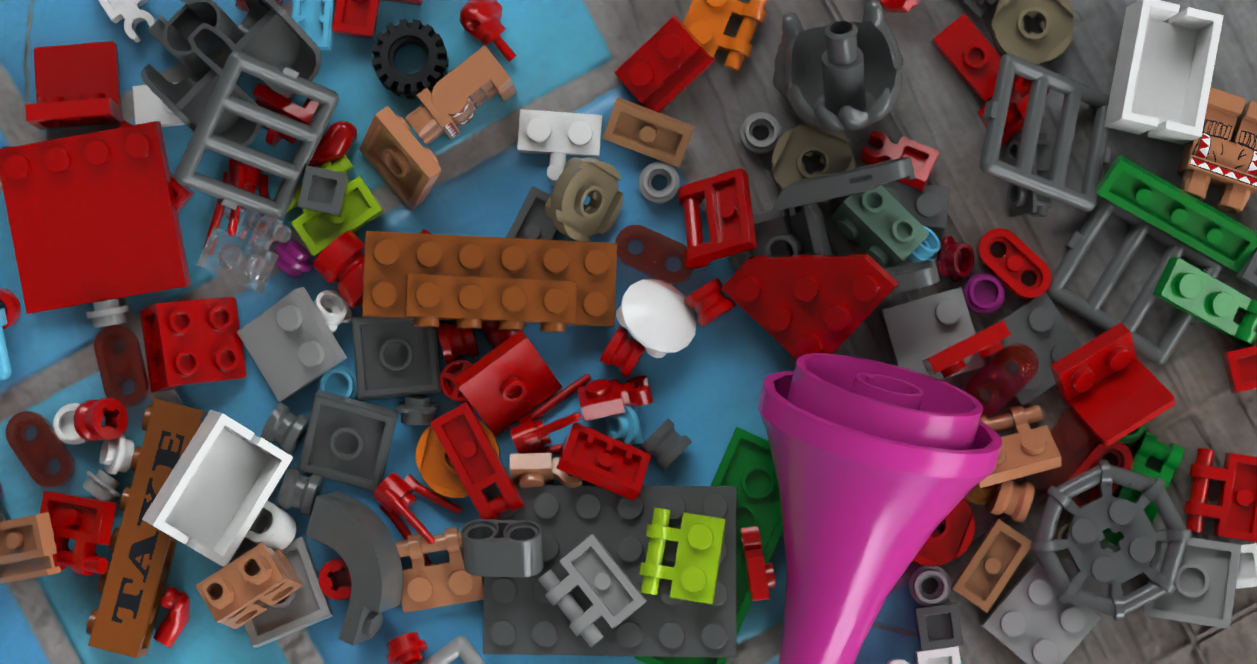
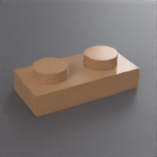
[602,97,695,168]
[951,519,1032,613]

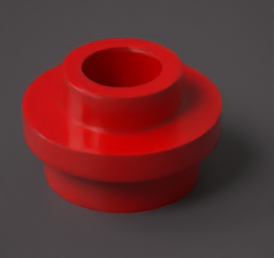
[386,632,428,664]

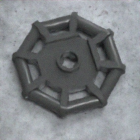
[1031,460,1192,621]

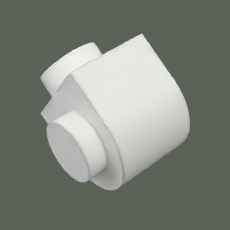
[245,500,296,551]

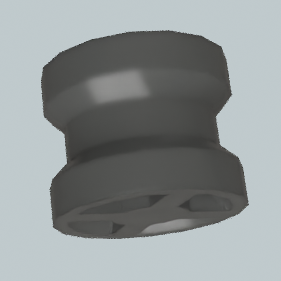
[261,403,310,455]
[640,418,692,471]
[278,468,323,516]

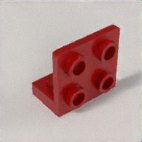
[25,41,122,130]
[140,297,246,393]
[1050,322,1176,446]

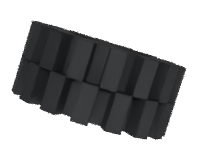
[371,19,449,99]

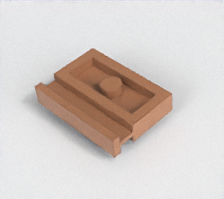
[0,512,61,584]

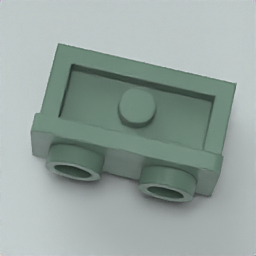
[831,185,929,268]

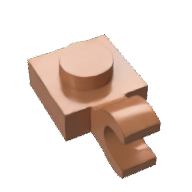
[510,453,583,488]

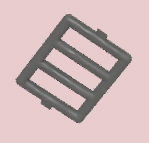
[175,51,339,220]
[980,54,1112,212]
[1046,197,1224,365]

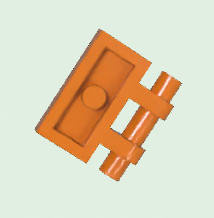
[683,0,768,72]

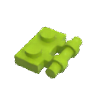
[286,155,384,258]
[639,508,726,604]

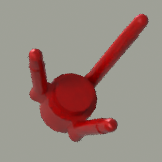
[203,159,274,254]
[509,374,591,455]
[372,472,462,565]

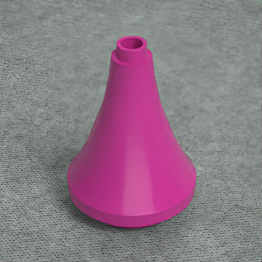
[757,353,1002,664]

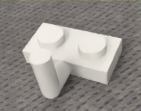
[517,109,603,186]

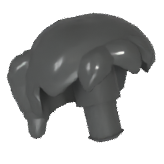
[773,0,903,132]

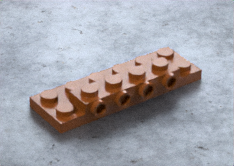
[362,231,617,333]

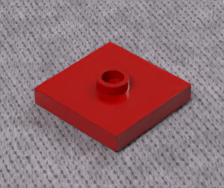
[453,330,563,436]

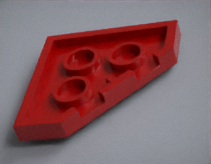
[721,254,899,359]

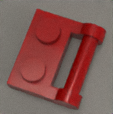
[677,168,757,269]

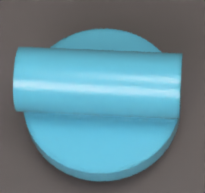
[606,405,644,445]

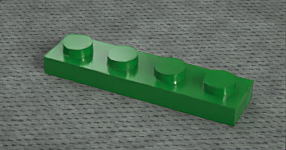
[1095,155,1257,273]

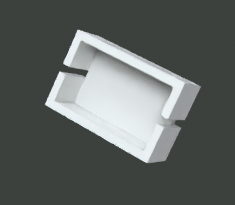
[1104,0,1224,145]
[142,410,293,567]

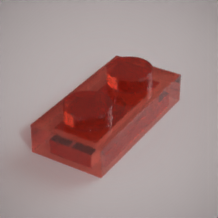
[1021,407,1098,497]

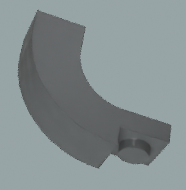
[305,491,403,646]

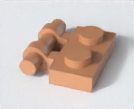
[978,405,1062,488]
[395,527,484,613]

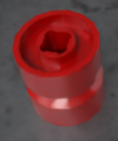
[312,230,365,309]

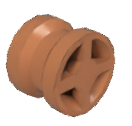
[989,480,1035,523]

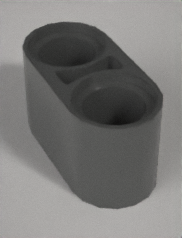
[461,519,544,578]

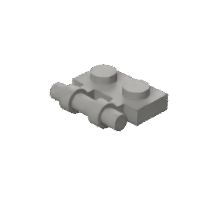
[538,534,647,647]

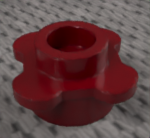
[936,236,974,282]

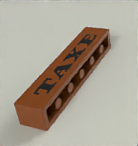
[86,399,209,658]

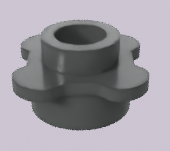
[395,395,440,425]

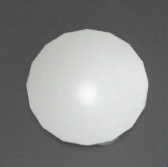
[616,279,697,358]

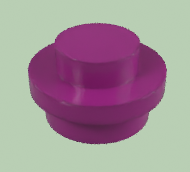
[272,240,312,278]
[963,273,1005,314]

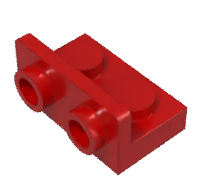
[556,422,651,501]

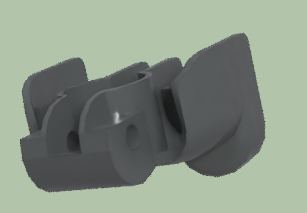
[141,0,321,146]

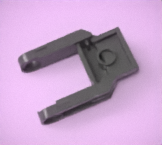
[740,156,940,295]

